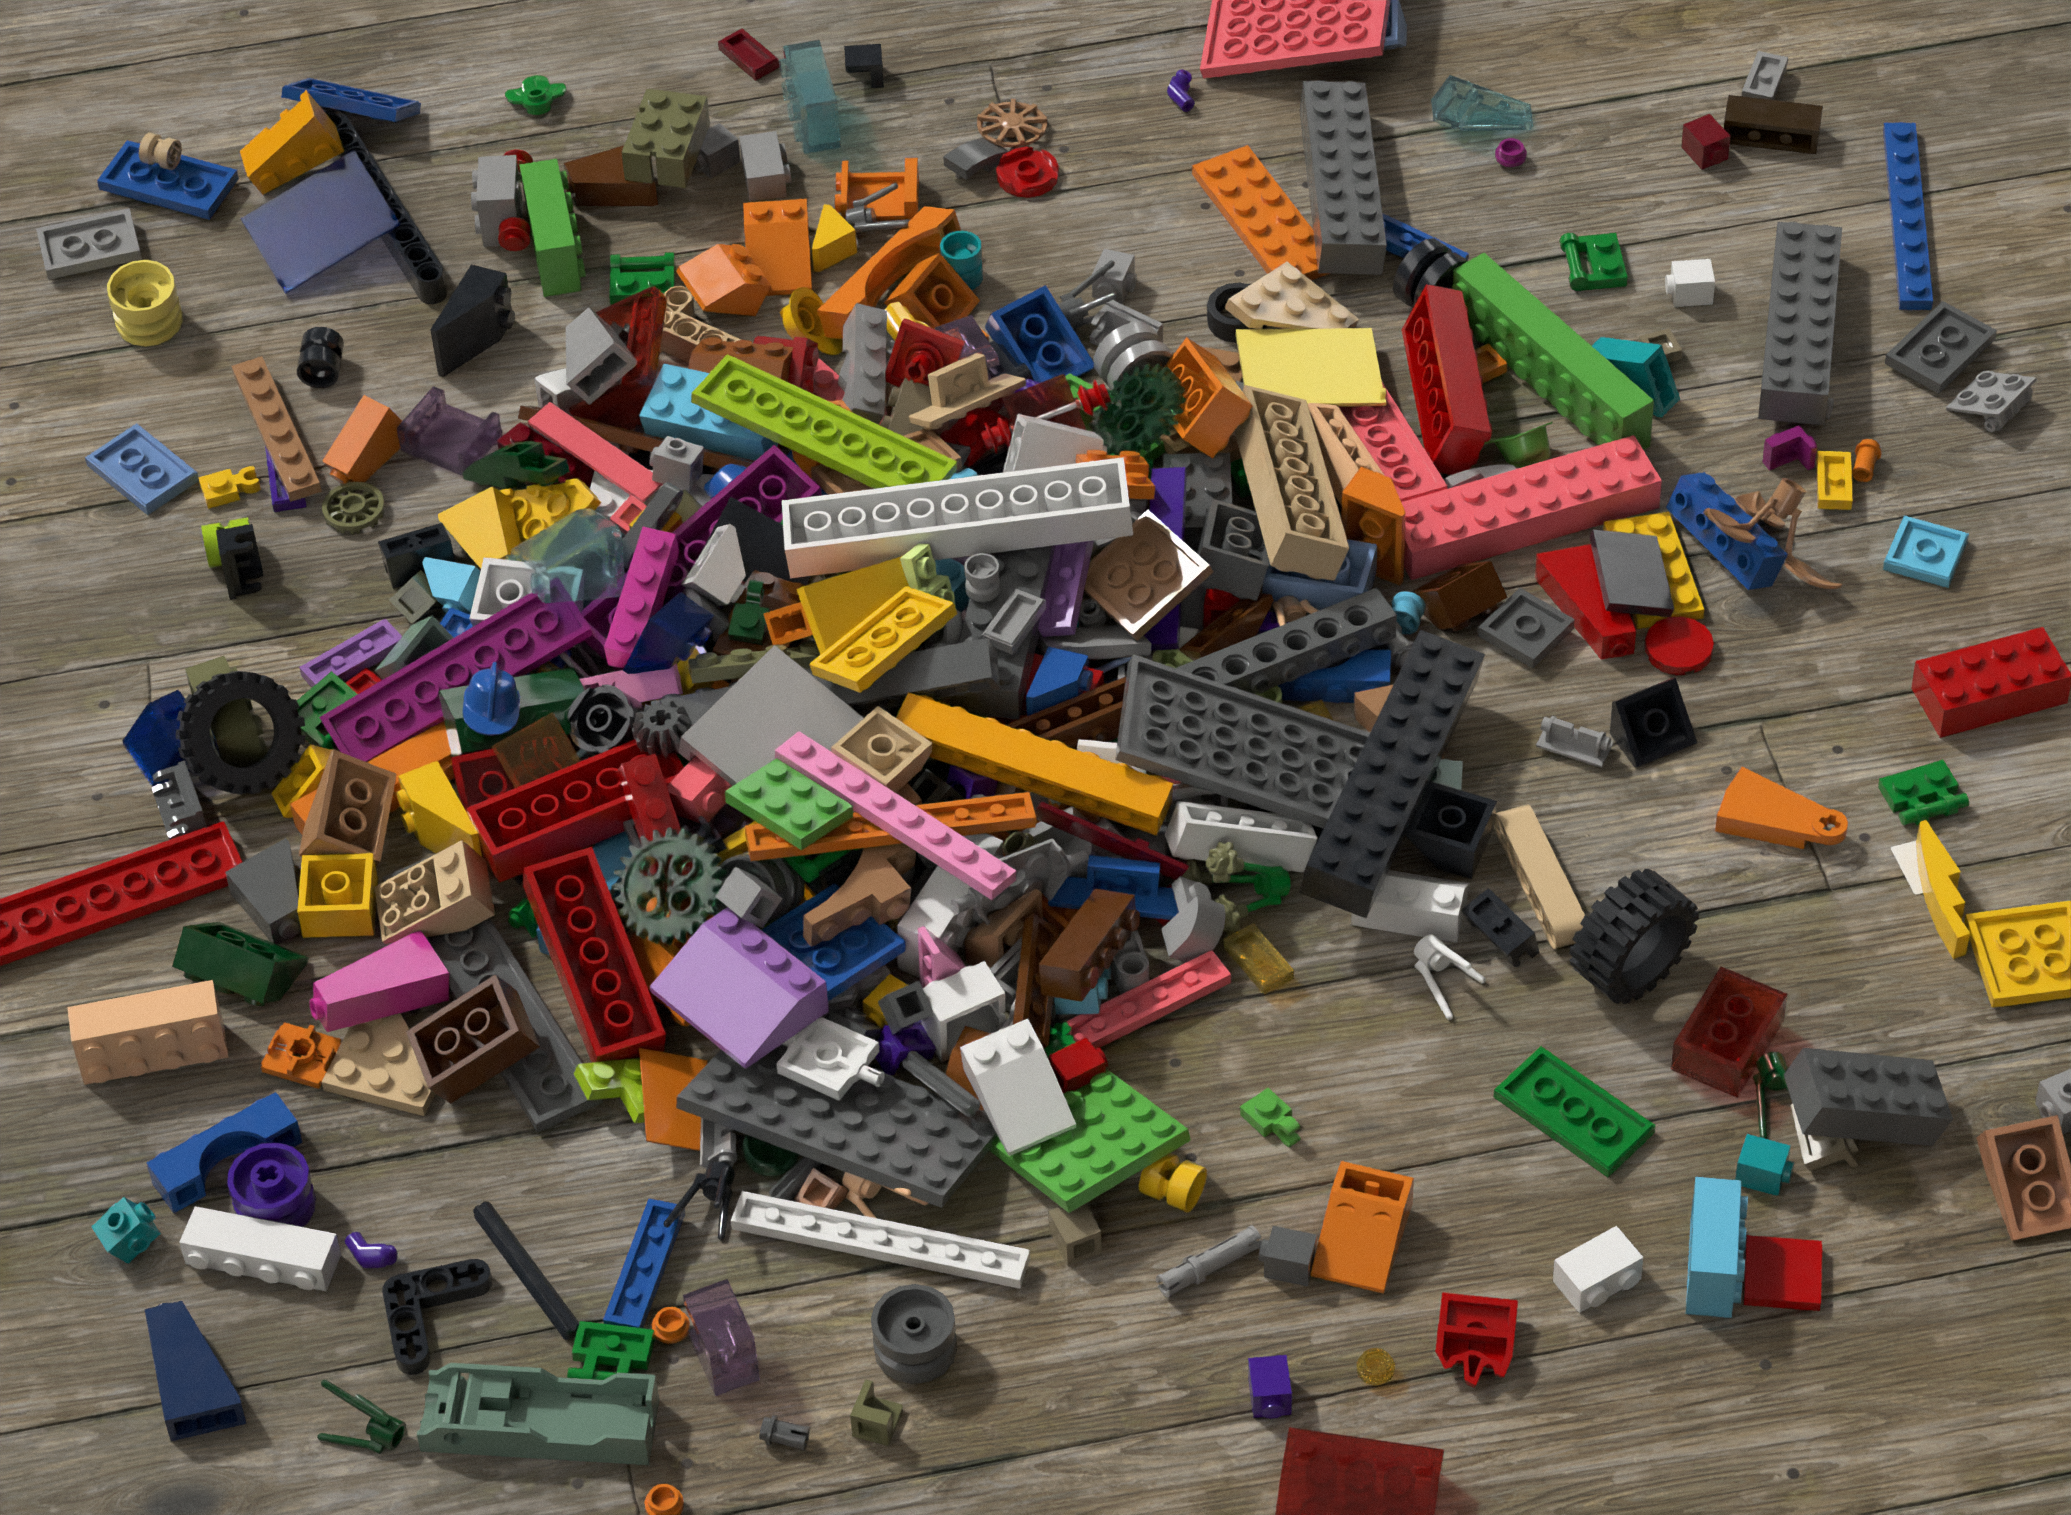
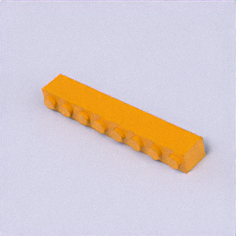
[896,692,1173,836]

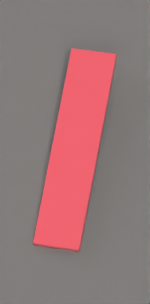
[528,402,663,503]

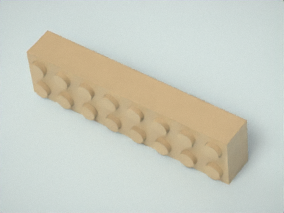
[1234,385,1349,581]

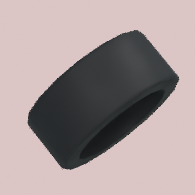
[1207,282,1267,343]

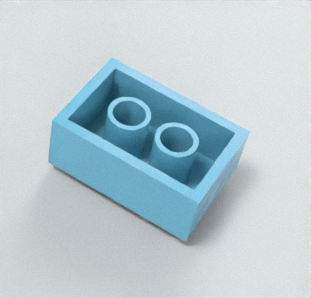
[1686,1177,1748,1318]

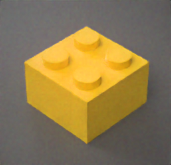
[297,853,378,938]

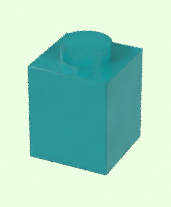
[1735,1134,1795,1196]

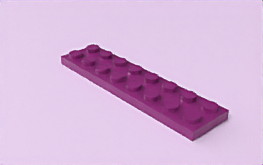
[319,577,593,762]

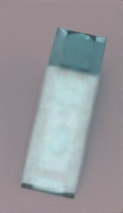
[1431,75,1533,131]

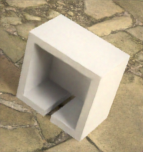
[921,961,1006,1063]

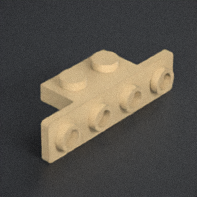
[909,353,1026,430]

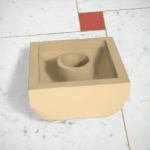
[831,706,932,793]

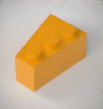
[240,90,344,195]

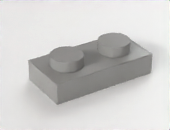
[1741,51,1788,100]

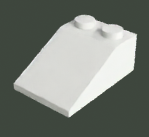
[960,1019,1076,1156]

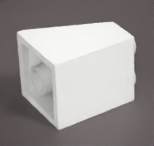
[1003,414,1107,472]

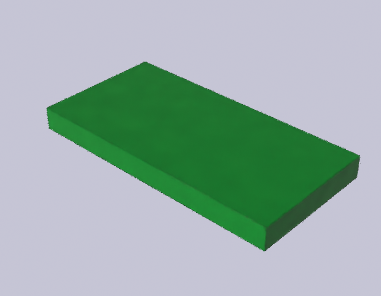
[1493,1046,1656,1178]

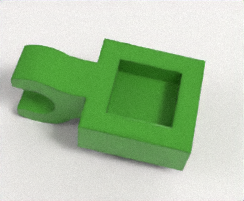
[1240,1088,1301,1147]

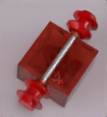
[980,374,1111,454]

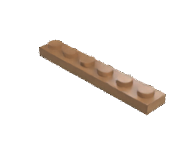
[231,356,322,502]

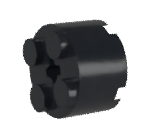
[568,684,644,756]

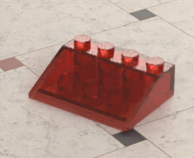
[1275,1427,1444,1515]

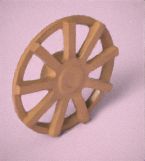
[977,99,1047,147]

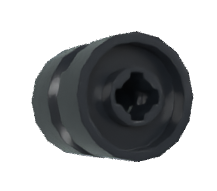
[297,327,344,388]

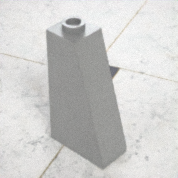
[566,307,637,405]

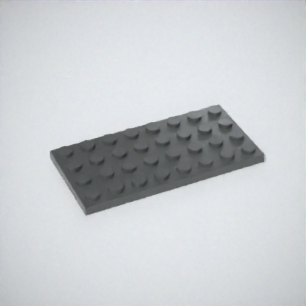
[1115,654,1370,829]
[676,1044,997,1208]

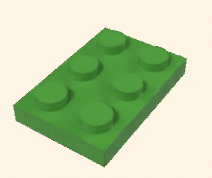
[725,758,853,850]

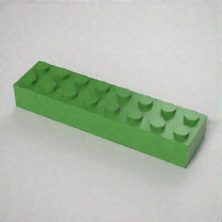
[1452,253,1654,450]

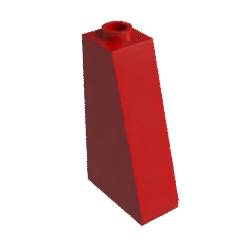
[1535,544,1636,660]

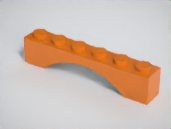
[817,206,961,340]

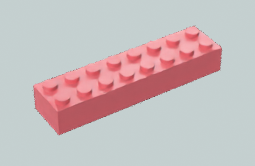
[1402,435,1662,580]

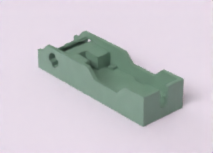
[417,1363,660,1465]

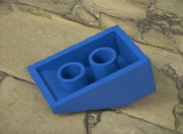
[985,285,1095,389]

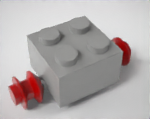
[471,149,533,251]

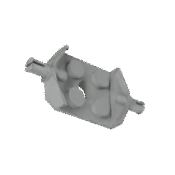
[950,838,1089,925]

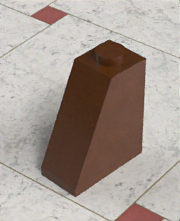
[564,145,658,207]

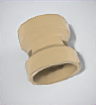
[139,132,182,170]

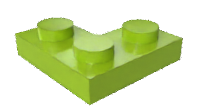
[574,1058,645,1123]

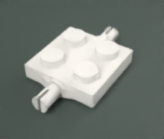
[776,1017,885,1101]

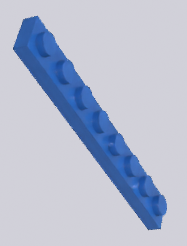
[1883,122,1933,310]

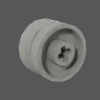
[1093,322,1173,407]

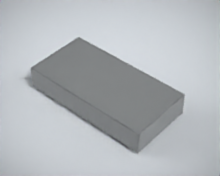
[982,588,1047,655]

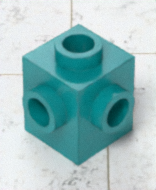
[91,1197,161,1263]

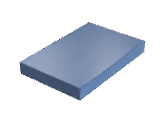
[85,423,199,515]

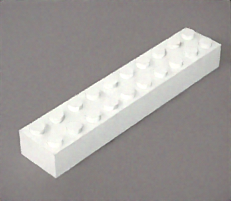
[782,457,1133,579]

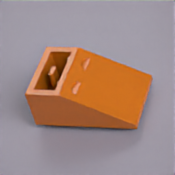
[1311,1161,1414,1294]

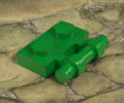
[1878,760,1969,826]
[567,1321,655,1380]

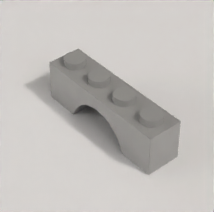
[842,303,887,425]

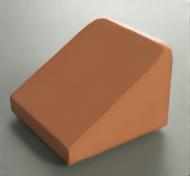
[794,1168,849,1210]

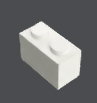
[1553,1226,1643,1313]

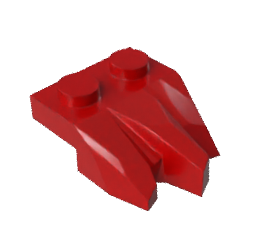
[1435,1292,1518,1388]

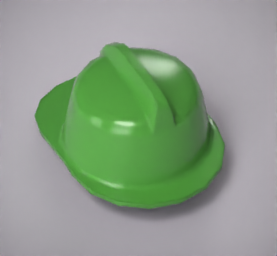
[1485,422,1553,468]

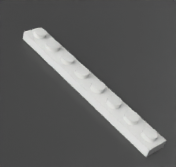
[731,1191,1030,1289]

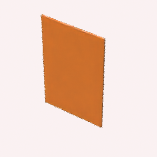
[639,1048,708,1151]

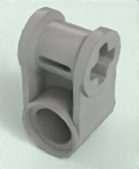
[1111,930,1150,994]

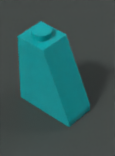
[1592,337,1680,418]

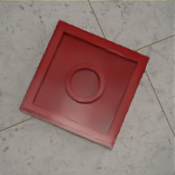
[1743,1235,1822,1311]

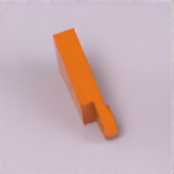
[1715,767,1848,849]

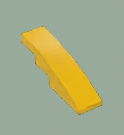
[1916,820,1970,959]

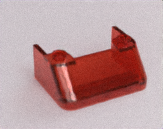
[569,287,667,430]

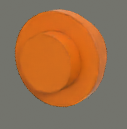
[652,1307,690,1344]
[645,1484,684,1515]

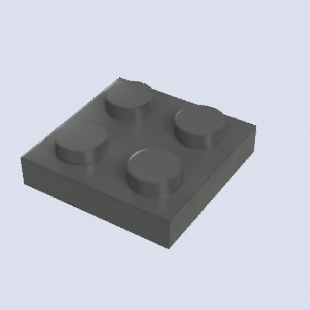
[1478,588,1575,668]

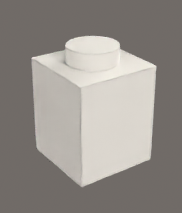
[1665,259,1715,307]

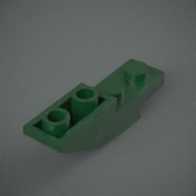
[462,441,570,490]

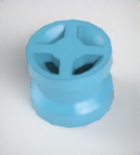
[1392,591,1426,635]

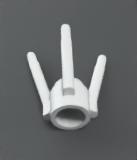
[1414,934,1486,1020]

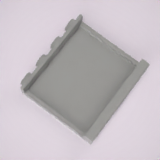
[679,645,864,786]

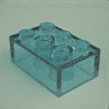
[779,40,841,154]

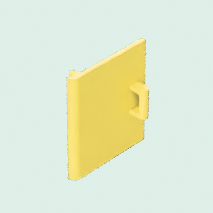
[1236,328,1387,407]

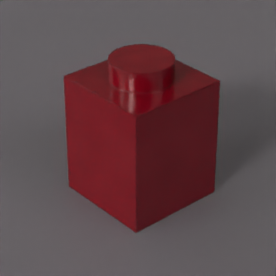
[1681,114,1731,170]

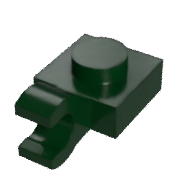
[728,580,770,645]

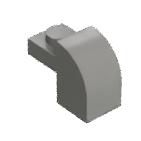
[1161,876,1225,963]

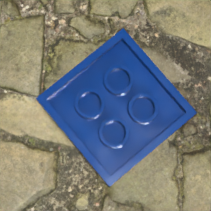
[762,883,906,1001]

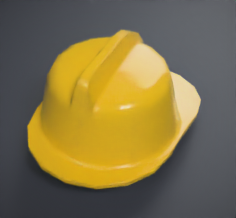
[779,287,843,355]

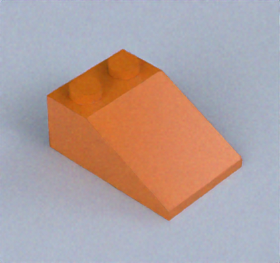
[743,199,812,296]

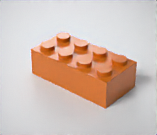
[1147,337,1253,459]

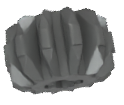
[632,700,693,759]

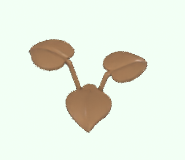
[1703,478,1843,589]

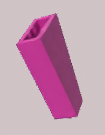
[309,931,449,1032]

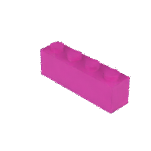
[604,527,679,669]

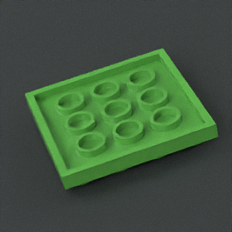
[990,1069,1191,1213]

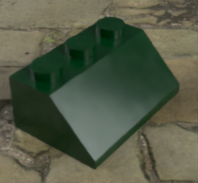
[172,922,309,1006]

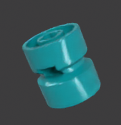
[940,231,983,290]

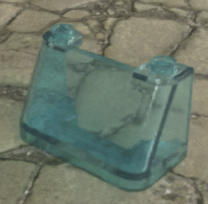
[505,509,624,603]

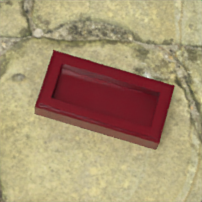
[718,28,780,81]

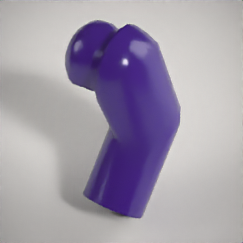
[1167,69,1195,112]
[345,1232,398,1269]

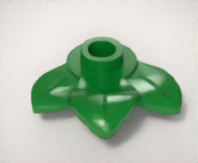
[505,75,567,115]

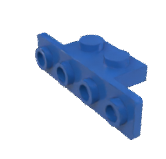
[1048,855,1179,920]

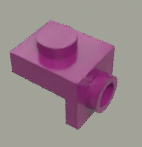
[1762,425,1818,471]

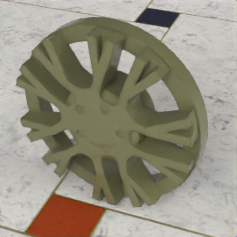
[322,482,385,534]

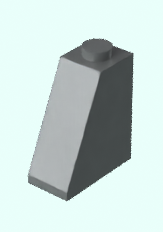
[225,838,301,945]

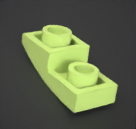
[900,543,956,607]

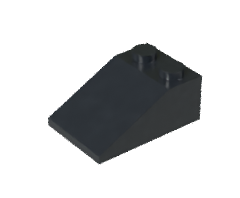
[430,264,515,377]

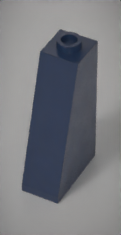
[144,1301,247,1441]

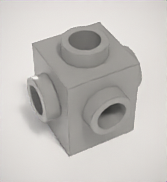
[2035,1069,2071,1134]

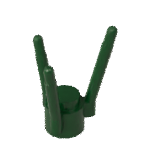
[1753,1052,1790,1139]
[317,1380,406,1454]

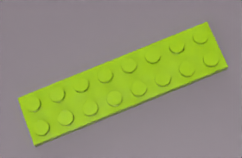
[691,354,957,489]

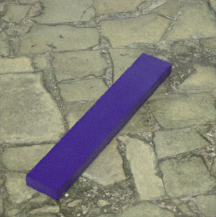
[1144,467,1187,651]

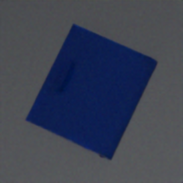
[241,150,400,294]

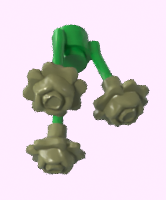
[1182,842,1291,938]

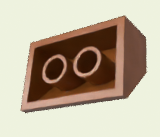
[688,337,793,382]

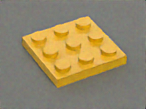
[1964,900,2071,1008]

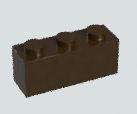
[1723,95,1823,154]

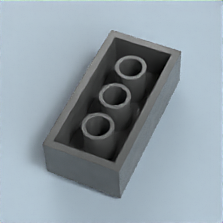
[1784,1048,1953,1146]

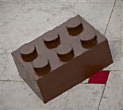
[406,974,540,1104]

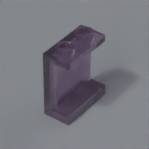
[397,386,503,476]

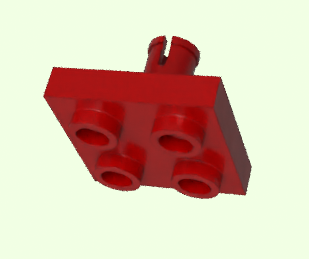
[885,318,966,387]

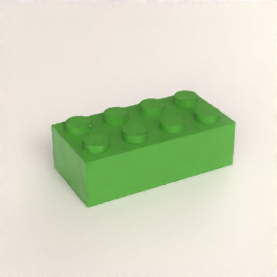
[520,159,586,297]

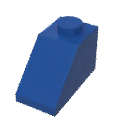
[1026,646,1093,716]

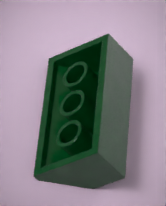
[438,667,585,757]

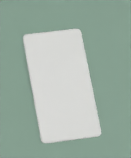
[1891,841,1923,895]

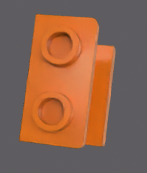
[835,158,919,222]

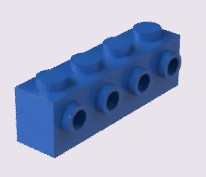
[1666,472,1788,590]

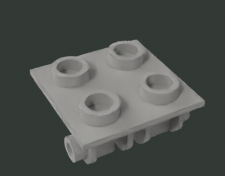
[1946,371,2037,432]

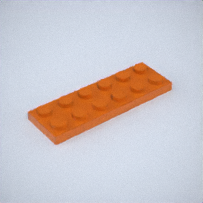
[1192,145,1330,281]

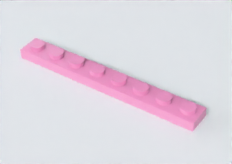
[775,731,1016,900]

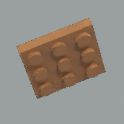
[1084,510,1213,641]

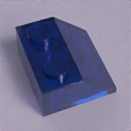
[623,592,714,674]
[122,689,212,787]

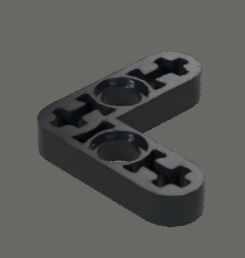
[382,1259,492,1375]

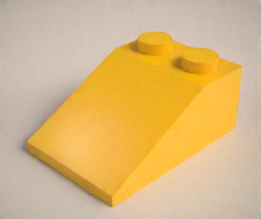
[396,761,482,856]

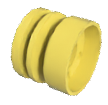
[107,260,183,347]

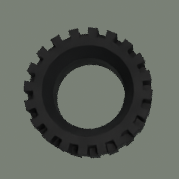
[176,671,306,795]
[1569,869,1699,1004]

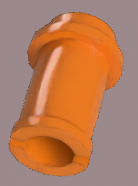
[1852,439,1882,482]

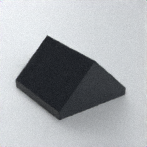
[1610,678,1697,767]

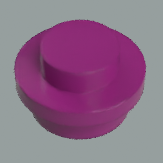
[1495,138,1527,167]

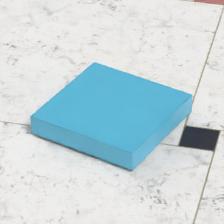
[1883,516,1969,588]

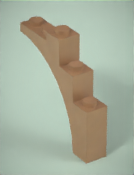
[803,783,922,947]

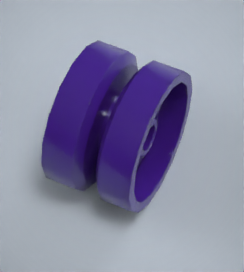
[227,1143,316,1227]

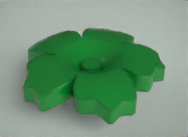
[1044,1022,1075,1059]

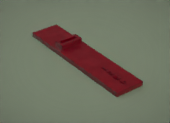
[1034,802,1189,880]

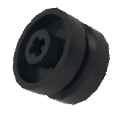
[1393,238,1468,308]

